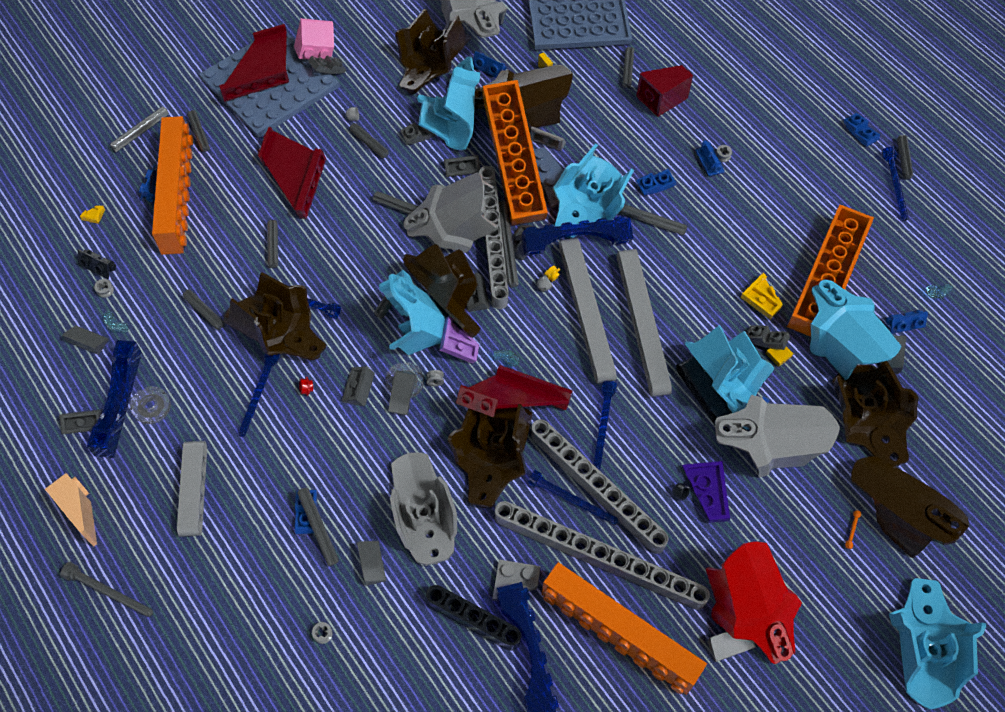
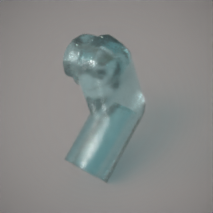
[926,283,953,299]
[103,312,128,332]
[494,350,520,367]

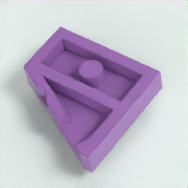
[440,316,479,364]

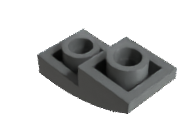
[308,55,346,74]
[400,122,436,144]
[747,325,790,350]
[388,370,416,415]

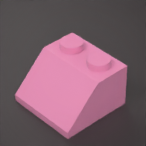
[294,18,334,59]

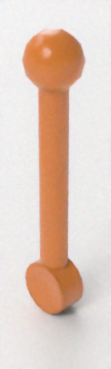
[845,510,861,549]

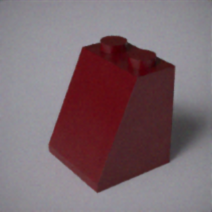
[636,65,693,117]

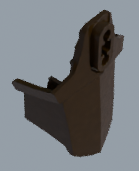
[395,9,471,94]
[474,64,573,133]
[223,272,326,360]
[832,361,919,467]
[448,404,533,508]

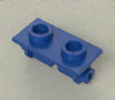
[473,51,507,78]
[695,140,725,176]
[138,164,157,202]
[886,310,928,334]

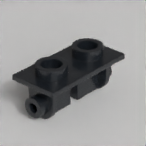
[77,249,116,279]

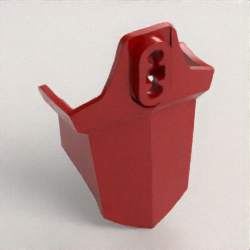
[705,541,802,664]

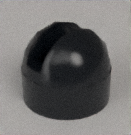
[672,483,690,501]

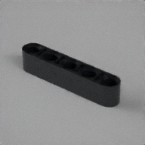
[676,356,746,432]
[426,585,521,651]

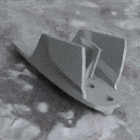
[390,452,457,566]

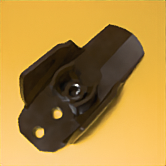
[402,244,481,338]
[851,456,969,558]

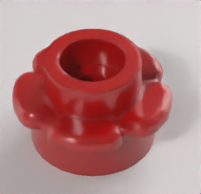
[299,377,313,396]

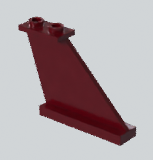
[219,24,289,102]
[258,127,326,219]
[456,365,573,417]

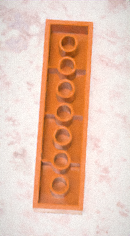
[482,80,548,226]
[152,116,193,255]
[787,204,874,337]
[541,562,707,695]

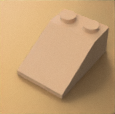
[45,473,97,547]

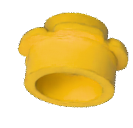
[543,265,560,282]

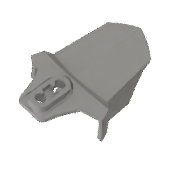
[441,0,507,38]
[404,172,498,253]
[715,395,840,477]

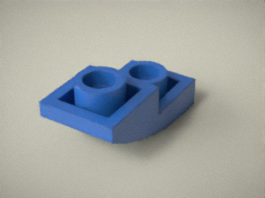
[844,113,880,147]
[636,169,676,195]
[295,490,317,534]

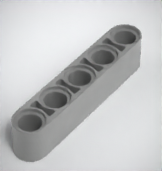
[177,441,207,537]

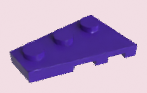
[682,461,730,523]

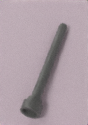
[60,562,153,617]

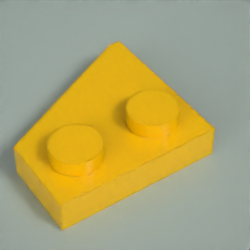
[740,273,783,319]

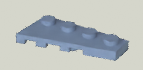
[534,147,564,209]

